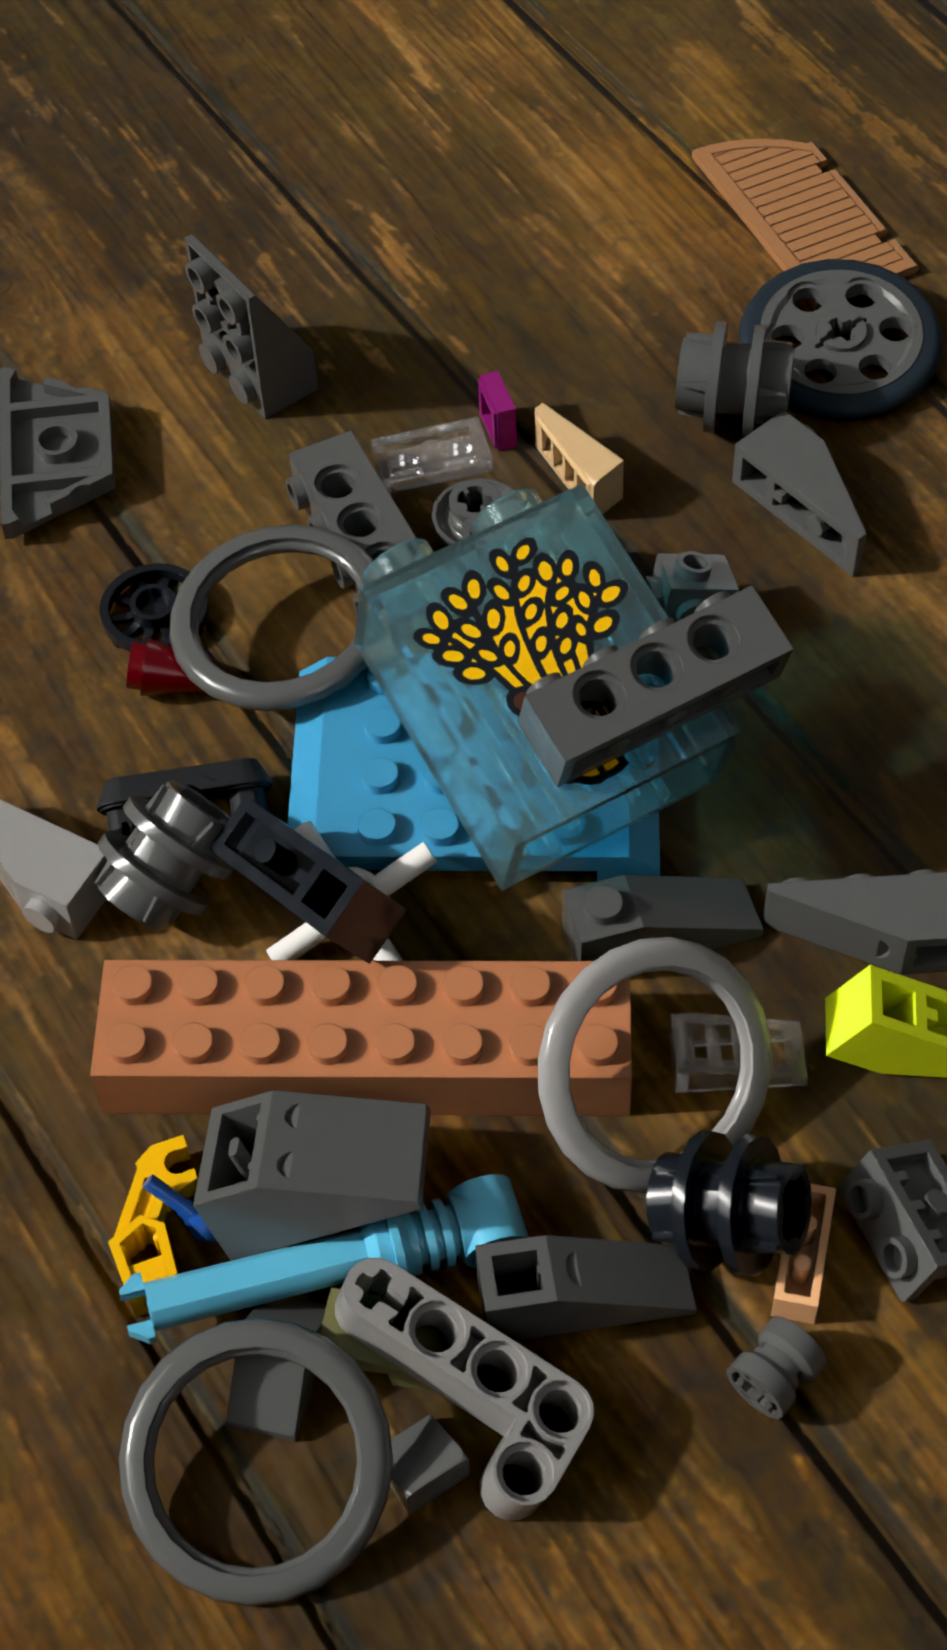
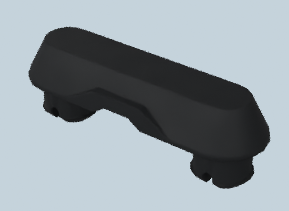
[96,758,273,835]

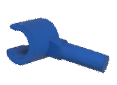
[142,1174,217,1242]

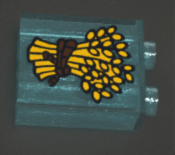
[354,484,741,891]

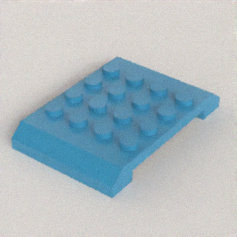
[288,657,660,881]

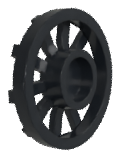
[100,563,209,652]

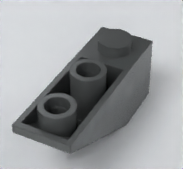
[763,869,947,974]
[475,1235,696,1341]

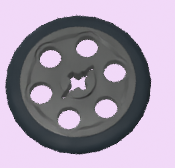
[739,259,943,421]

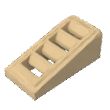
[535,403,624,519]

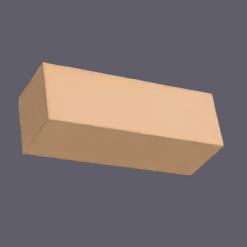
[771,1183,836,1324]

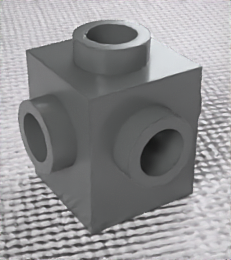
[642,551,739,624]

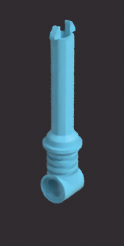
[119,1174,529,1344]

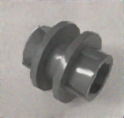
[675,321,795,436]
[94,780,235,931]

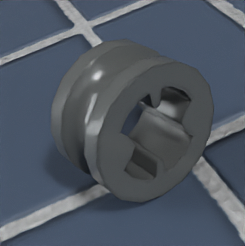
[449,480,501,535]

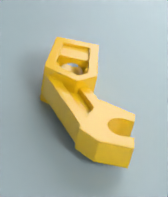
[108,1135,198,1318]

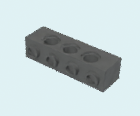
[285,431,447,647]
[518,585,794,788]

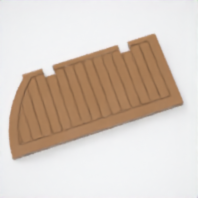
[692,138,919,310]

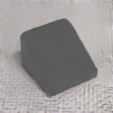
[390,1414,470,1515]

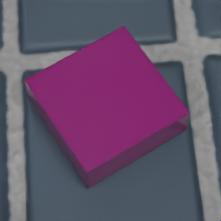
[478,371,517,452]

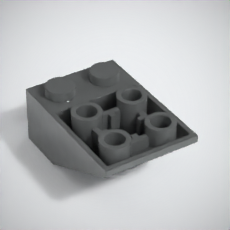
[185,234,318,419]
[193,1090,431,1261]

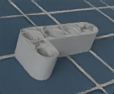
[335,1258,594,1521]

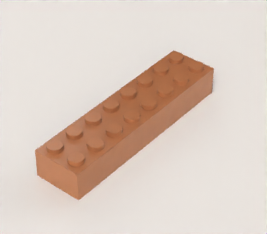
[90,960,632,1116]

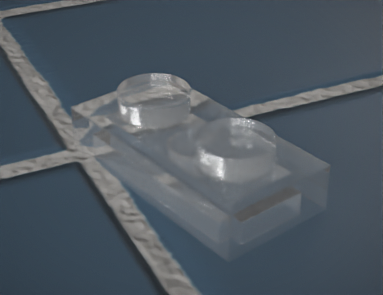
[371,417,493,493]

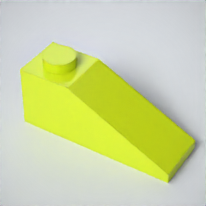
[825,964,947,1078]

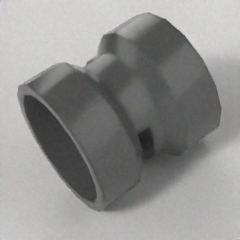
[726,1316,827,1420]

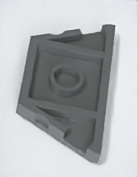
[0,367,116,539]

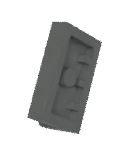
[839,1139,947,1302]

